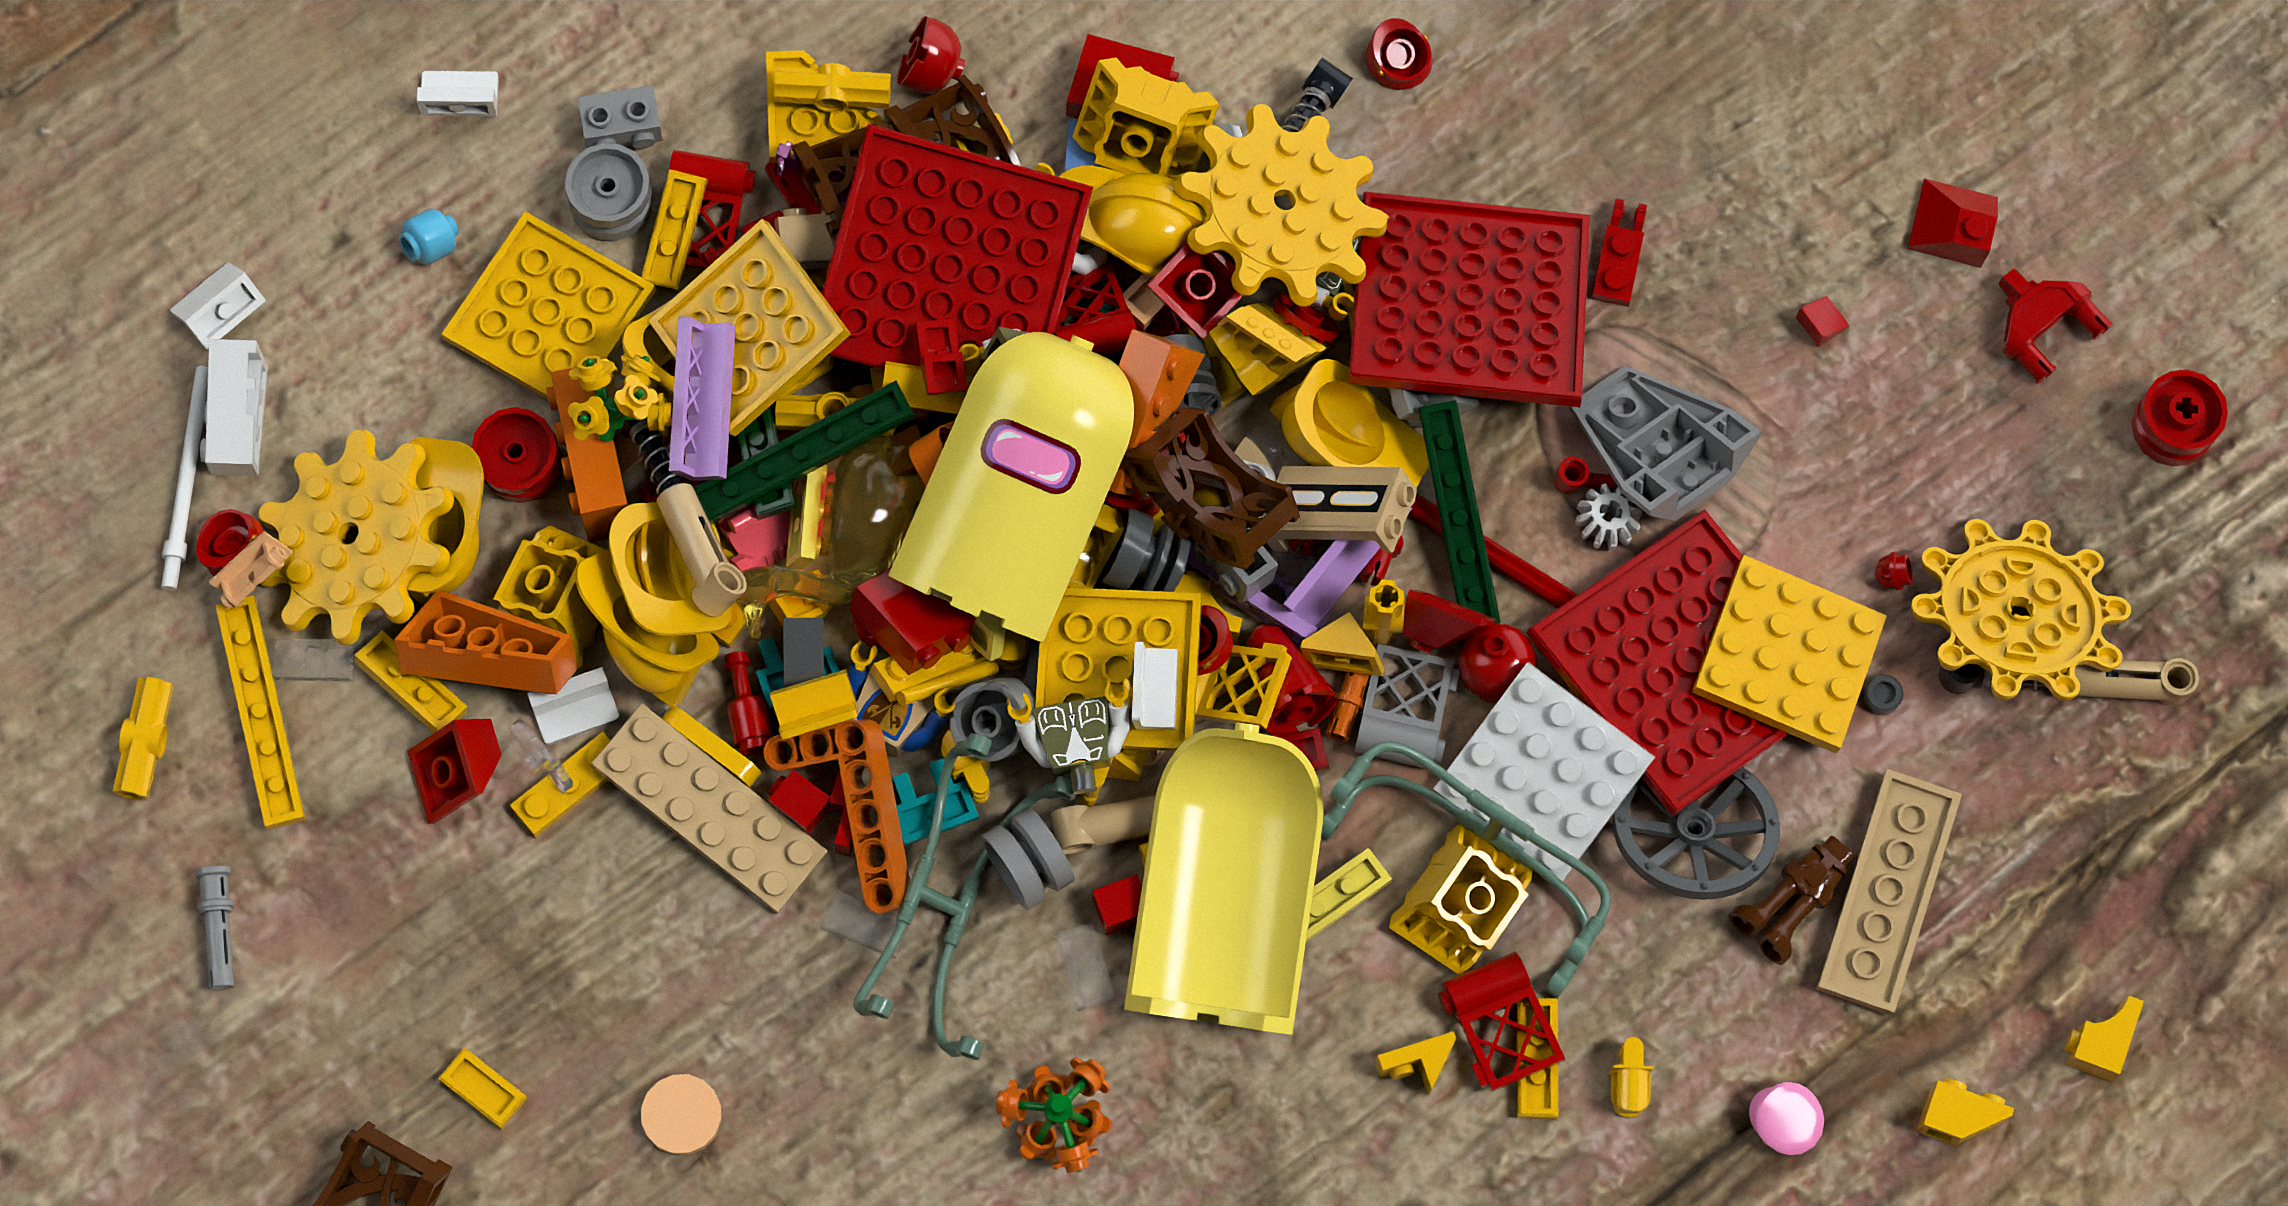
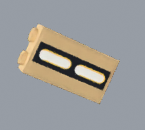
[1262,466,1417,553]

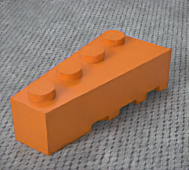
[1109,329,1205,497]
[546,367,628,542]
[394,590,577,695]

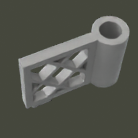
[1354,644,1460,768]

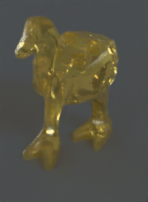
[735,435,926,639]

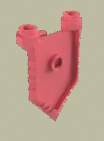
[716,471,844,585]

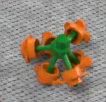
[995,1057,1112,1173]

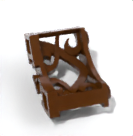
[883,75,1021,166]
[791,116,894,247]
[1123,407,1300,570]
[313,1121,452,1206]

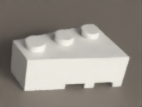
[200,339,268,477]

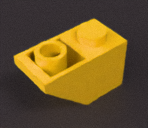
[1916,1078,2015,1146]

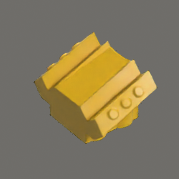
[1072,58,1219,180]
[1209,302,1331,396]
[493,525,606,669]
[1389,823,1533,975]

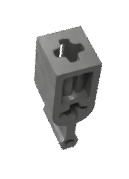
[783,618,824,688]

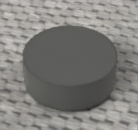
[1862,674,1904,715]

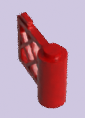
[669,150,756,270]
[1054,264,1138,357]
[1438,951,1566,1092]

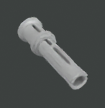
[195,866,235,990]

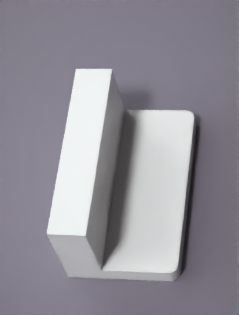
[417,71,499,117]
[170,262,266,349]
[1132,642,1178,730]
[527,667,620,745]

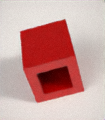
[768,769,831,835]
[1092,874,1142,935]

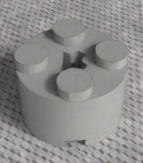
[950,678,1036,762]

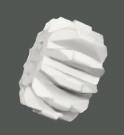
[1575,483,1642,551]

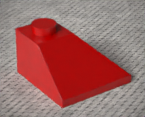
[1907,178,1998,268]
[1146,242,1243,340]
[1400,589,1496,653]
[407,719,502,824]

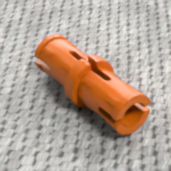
[1325,672,1371,743]

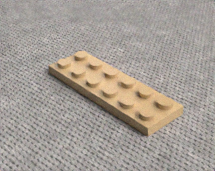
[592,703,828,914]
[1816,768,1962,1016]

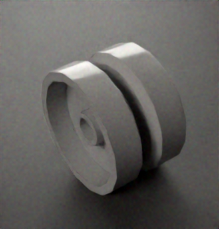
[565,143,653,241]
[981,807,1075,911]

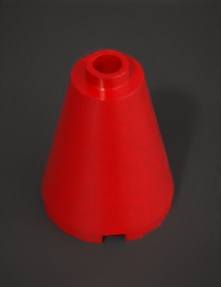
[1246,624,1337,736]

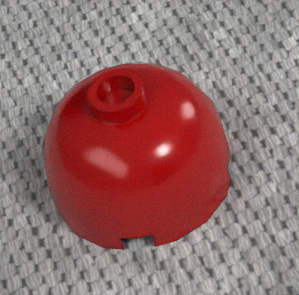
[897,16,965,94]
[1459,623,1537,703]

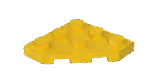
[766,50,883,163]

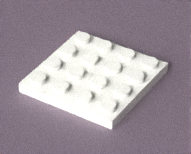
[1434,662,1656,881]

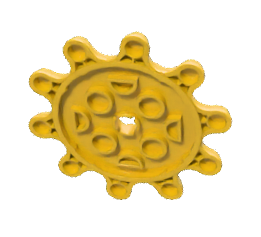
[1174,104,1387,307]
[259,429,454,646]
[1911,519,2131,702]

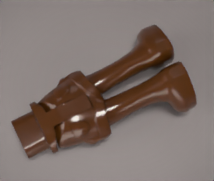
[1728,836,1854,965]

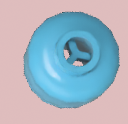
[399,208,459,265]

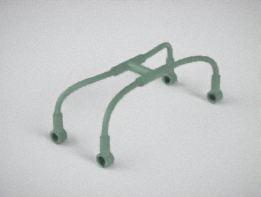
[853,733,1076,1060]
[1321,741,1611,999]

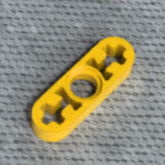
[661,705,761,788]

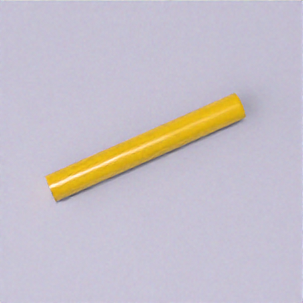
[896,660,999,706]

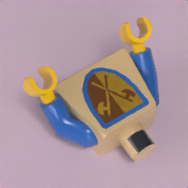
[848,641,956,757]

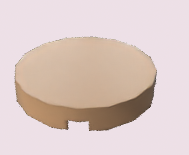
[641,1074,722,1155]

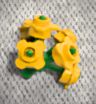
[568,354,673,442]

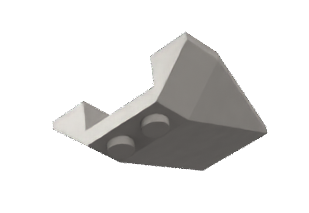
[1569,365,1761,521]

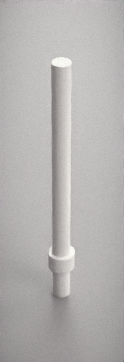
[161,366,208,591]

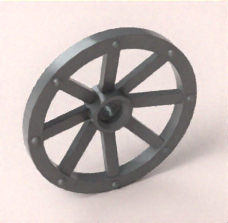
[1613,768,1780,900]

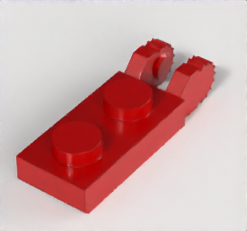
[1591,198,1647,307]

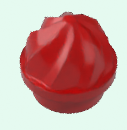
[1874,552,1913,591]

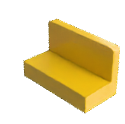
[770,669,858,740]

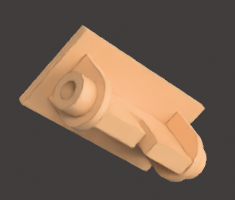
[209,531,293,609]

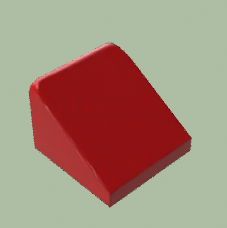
[1796,296,1850,347]

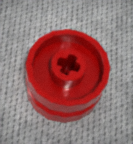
[2131,369,2228,467]
[471,407,564,503]

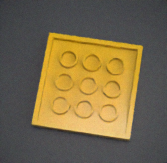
[441,211,656,401]
[648,219,851,437]
[1692,555,1887,753]
[1035,588,1202,751]

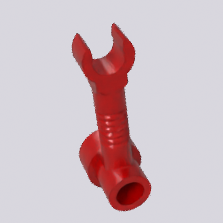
[1554,456,1618,494]

